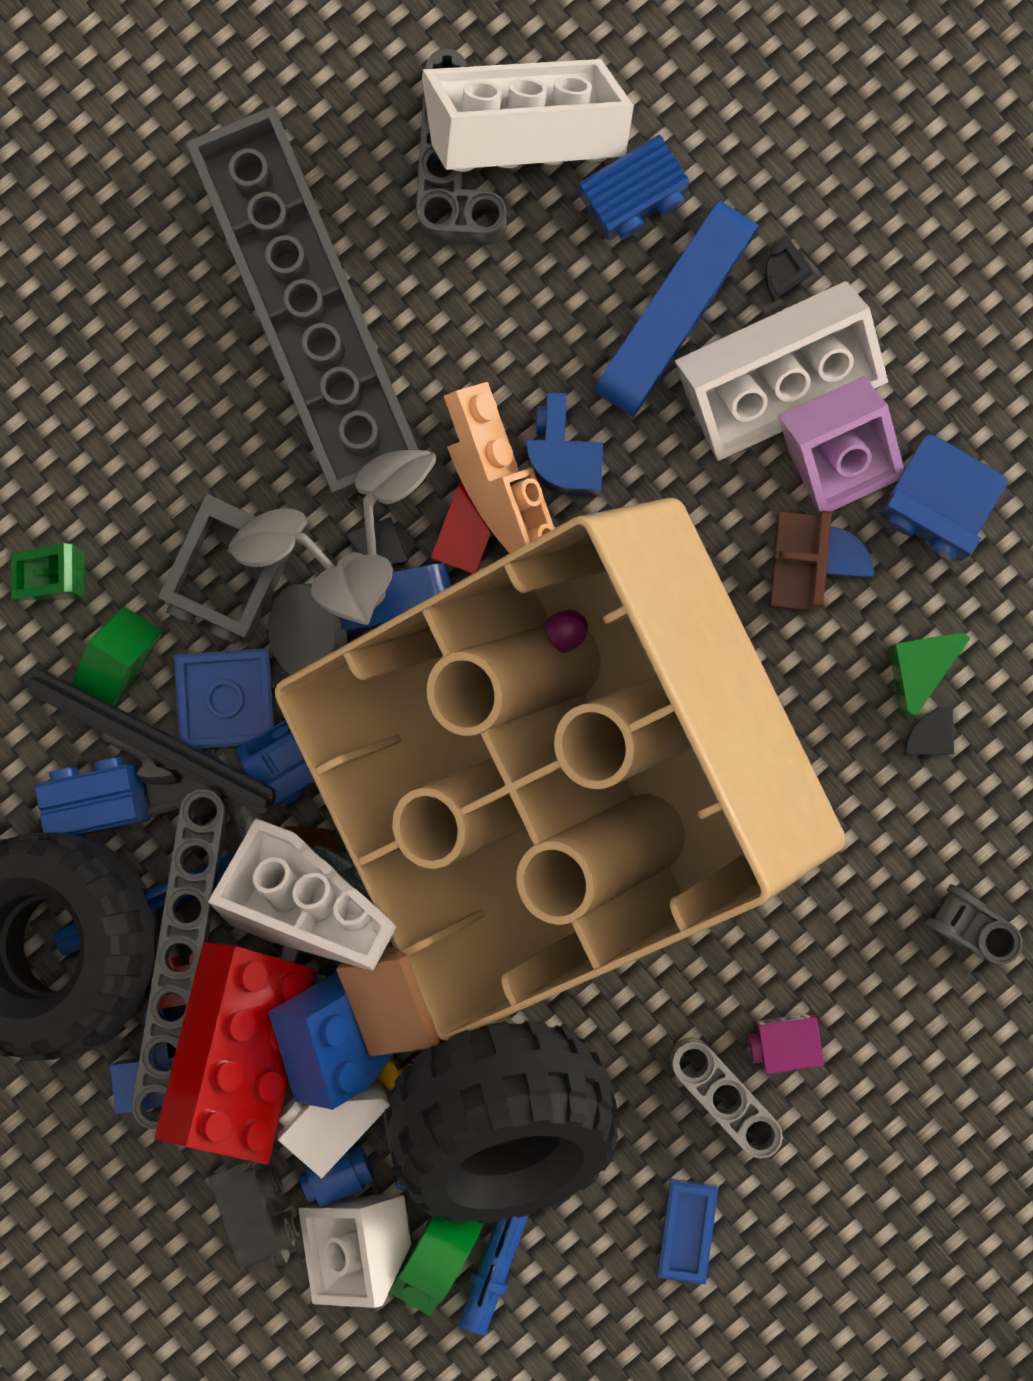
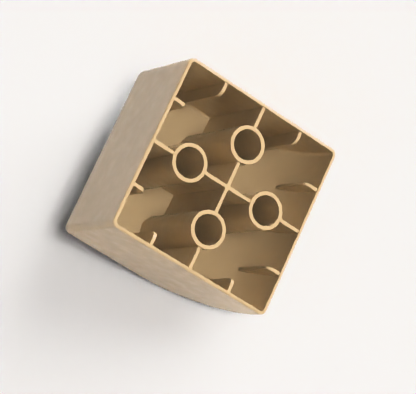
[275,498,845,1041]

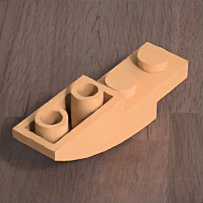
[444,382,555,553]

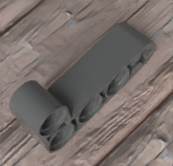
[416,48,507,245]

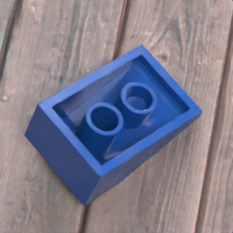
[268,972,395,1110]

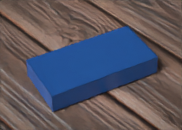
[657,1178,719,1284]

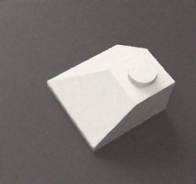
[276,1078,389,1179]
[298,1195,411,1308]

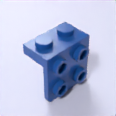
[879,435,1007,561]

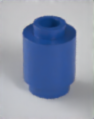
[299,1145,375,1208]

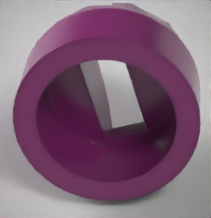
[545,609,588,653]

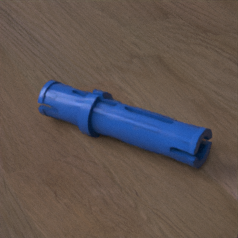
[458,1216,528,1336]

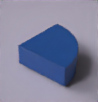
[826,527,874,579]

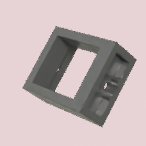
[158,494,296,644]

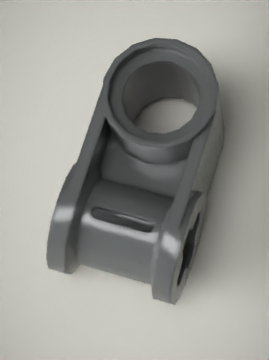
[925,883,1023,964]

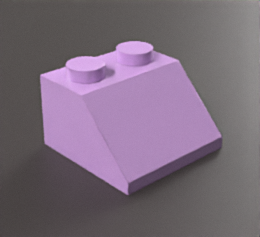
[778,376,904,513]

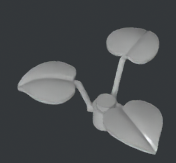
[227,450,436,625]

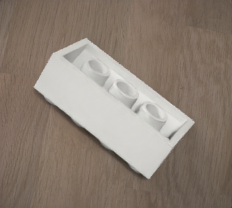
[422,59,634,172]
[674,281,888,461]

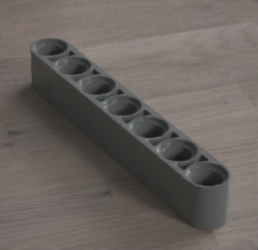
[132,789,228,1129]

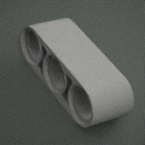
[669,1037,783,1159]

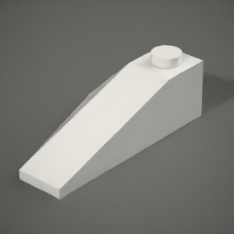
[208,818,397,971]

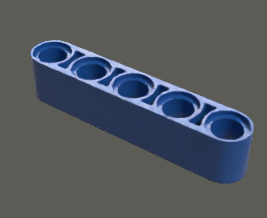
[593,200,760,417]

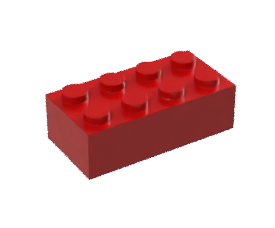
[154,943,315,1165]

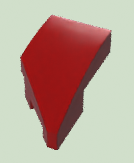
[431,480,492,574]

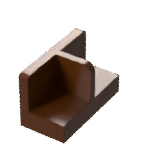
[769,511,832,612]

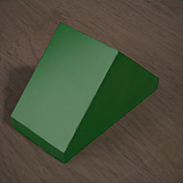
[11,543,86,601]
[72,606,165,706]
[888,632,971,719]

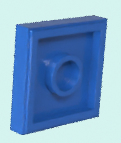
[174,648,275,749]

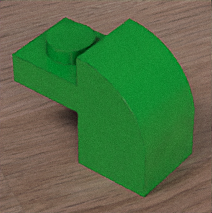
[389,1215,484,1316]

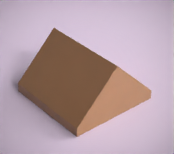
[336,943,441,1056]

